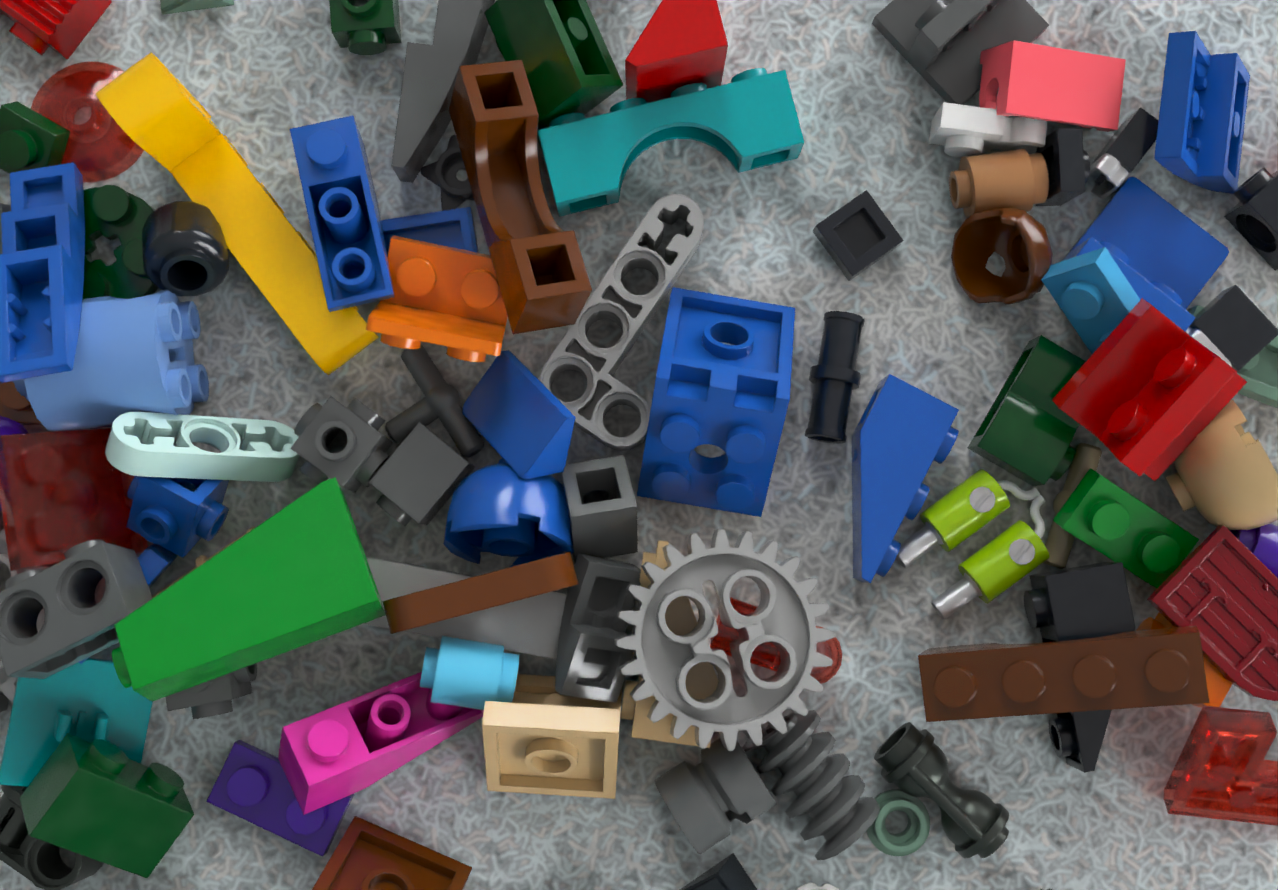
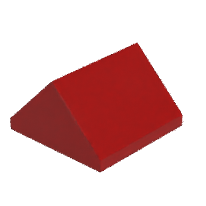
[625,0,728,103]

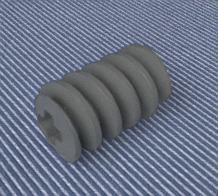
[742,710,880,860]

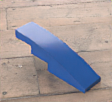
[0,162,85,383]

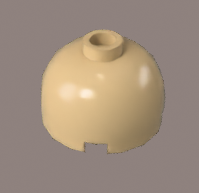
[1165,399,1278,530]

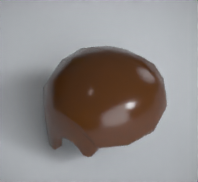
[951,208,1053,305]

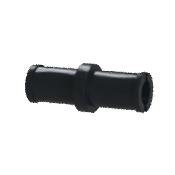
[805,311,865,444]

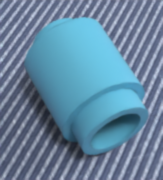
[419,636,519,710]

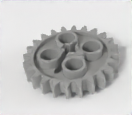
[614,529,835,751]

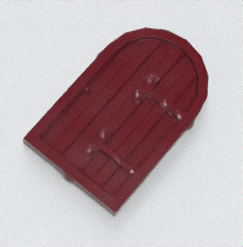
[1147,525,1278,701]

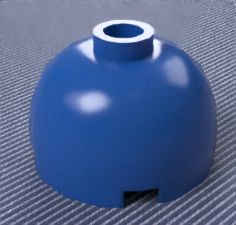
[443,458,573,567]

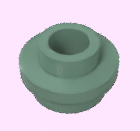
[866,789,930,856]

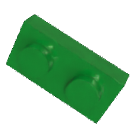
[1053,468,1199,589]

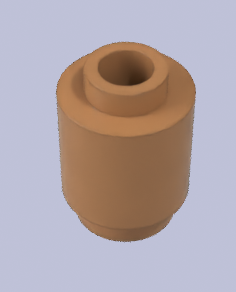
[949,149,1049,218]

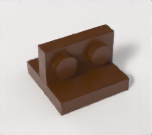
[312,816,472,890]

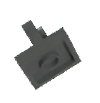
[872,0,1049,105]

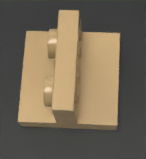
[482,674,622,799]

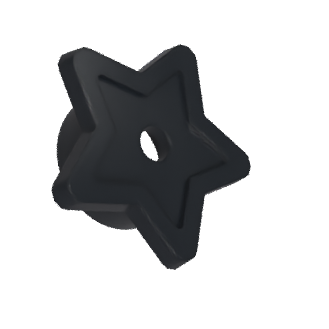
[420,135,475,211]

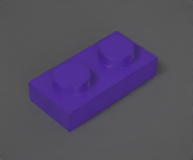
[206,740,354,857]

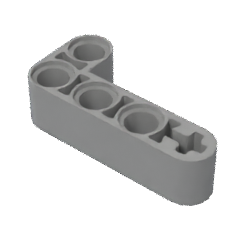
[539,195,704,451]

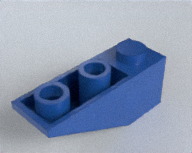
[290,116,395,312]
[852,374,959,583]

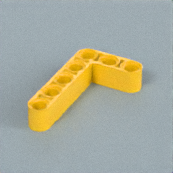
[96,52,379,375]

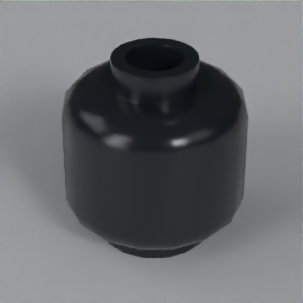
[142,201,229,297]

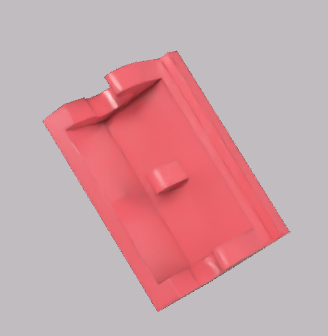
[979,40,1126,132]

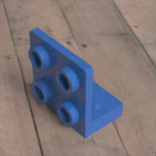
[1062,177,1229,331]

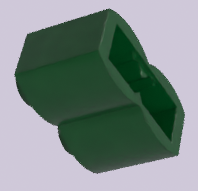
[968,335,1086,486]

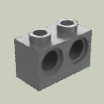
[0,539,152,679]

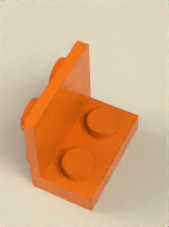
[366,235,508,362]

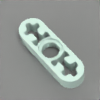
[105,412,300,482]

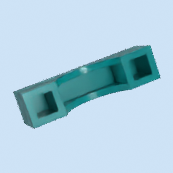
[538,68,804,217]

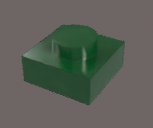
[0,101,70,174]

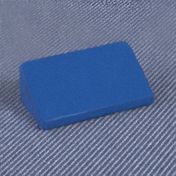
[462,350,576,479]

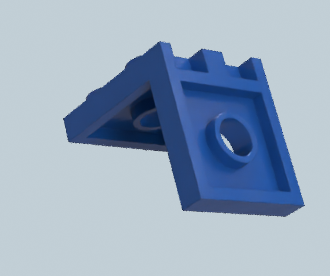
[637,287,795,517]

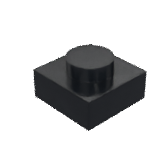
[1036,128,1090,206]
[813,190,904,281]

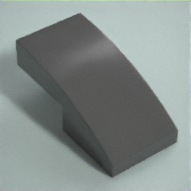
[555,553,641,703]

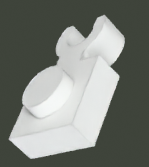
[929,102,1048,158]

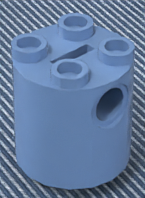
[13,290,209,432]

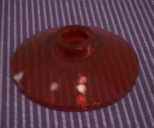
[31,62,144,182]

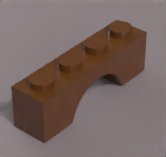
[449,60,592,334]
[918,626,1209,722]

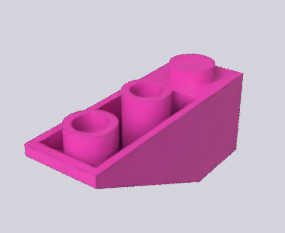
[278,672,484,815]

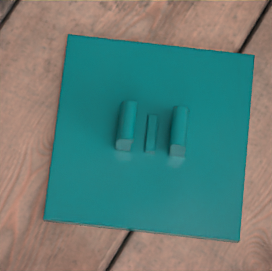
[0,658,152,787]

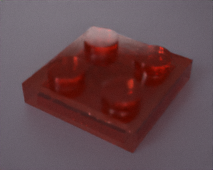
[0,428,148,571]

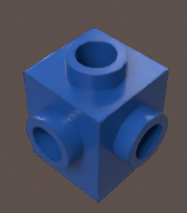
[126,445,229,558]

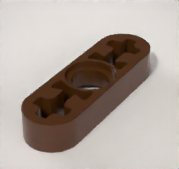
[383,552,579,634]

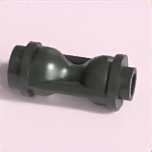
[874,722,1009,858]

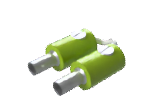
[896,469,1050,620]

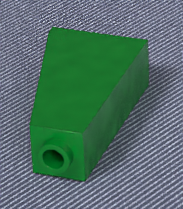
[112,477,386,702]

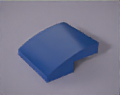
[1154,31,1250,194]

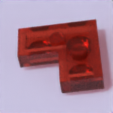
[1163,705,1278,826]

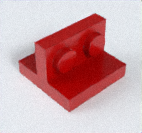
[1052,298,1247,481]

